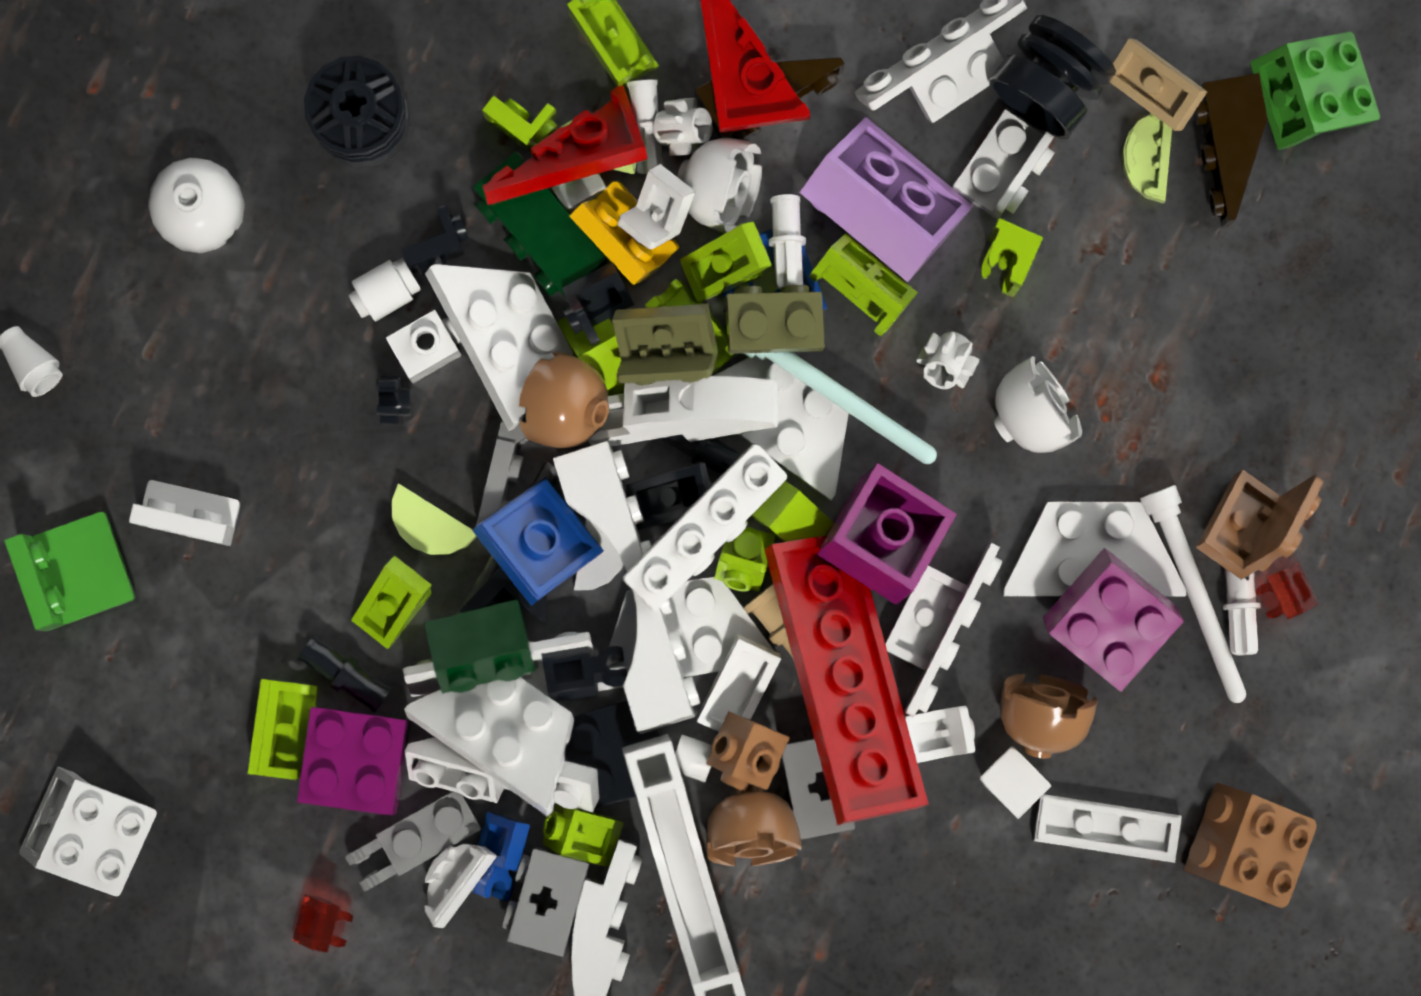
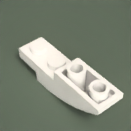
[588,376,778,447]
[405,737,599,813]
[571,839,643,996]

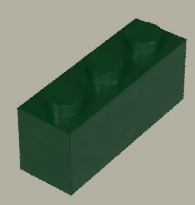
[473,151,608,301]

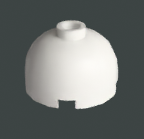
[677,138,762,233]
[148,158,245,253]
[993,356,1082,453]

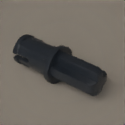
[660,434,742,475]

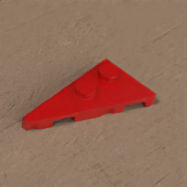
[700,0,810,133]
[483,85,648,205]

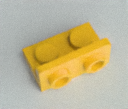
[569,181,679,285]

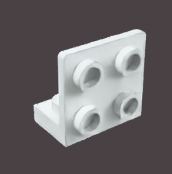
[18,766,157,896]

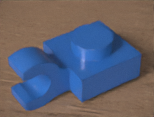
[473,812,530,902]

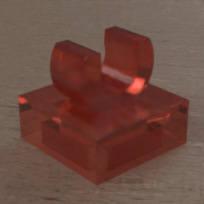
[1255,561,1318,620]
[292,894,353,953]

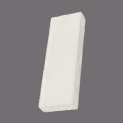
[1033,794,1182,863]

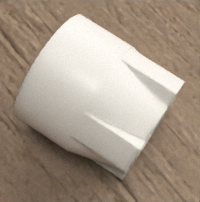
[675,734,712,782]

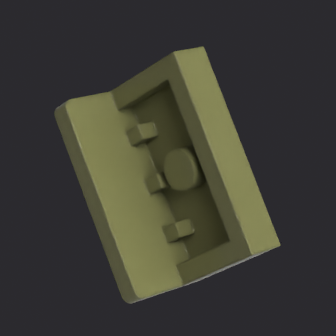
[723,285,825,354]
[612,304,718,385]

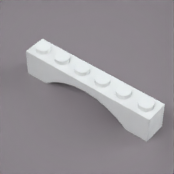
[553,441,701,734]
[622,734,746,996]

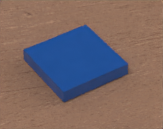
[472,477,604,606]

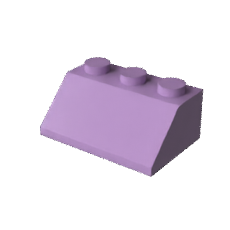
[799,117,974,282]

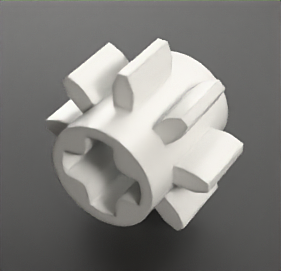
[654,98,712,156]
[917,331,979,390]

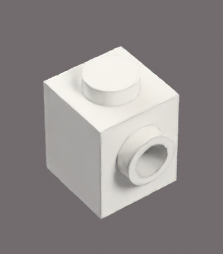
[386,310,462,383]

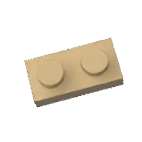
[1110,39,1207,131]

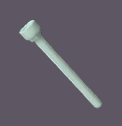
[744,352,937,464]

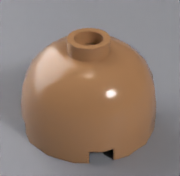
[519,351,609,450]
[1000,674,1098,759]
[706,785,802,866]

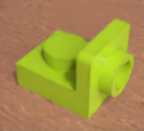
[482,96,558,152]
[714,527,776,592]
[543,803,624,867]

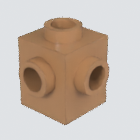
[706,711,790,791]

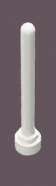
[1140,485,1246,703]

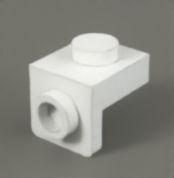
[617,164,696,249]
[905,706,975,763]

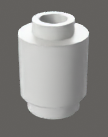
[348,257,421,322]

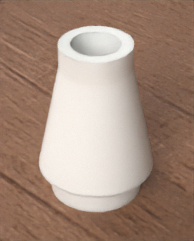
[0,326,62,397]

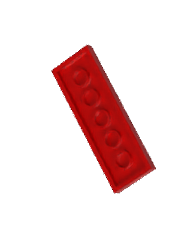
[764,535,928,826]

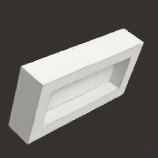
[696,634,781,732]

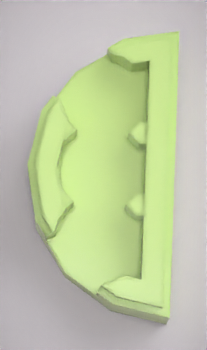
[1121,113,1172,203]
[392,483,477,555]

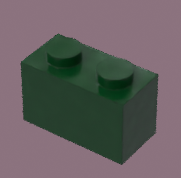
[424,599,535,694]

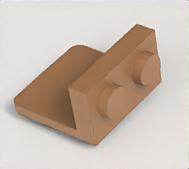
[1196,469,1324,580]
[1183,782,1317,908]

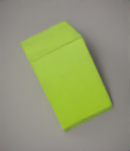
[557,317,625,396]
[751,481,834,542]

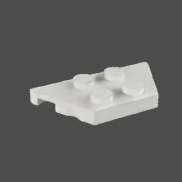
[425,264,573,431]
[714,356,849,501]
[1003,502,1186,597]
[597,576,774,691]
[404,678,574,816]

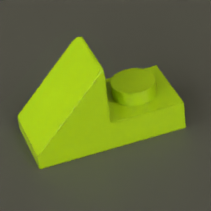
[680,221,772,303]
[351,556,432,649]

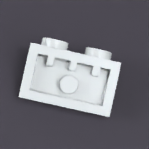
[952,109,1055,220]
[129,480,241,547]

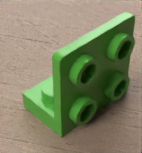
[1250,32,1380,150]
[4,512,135,631]

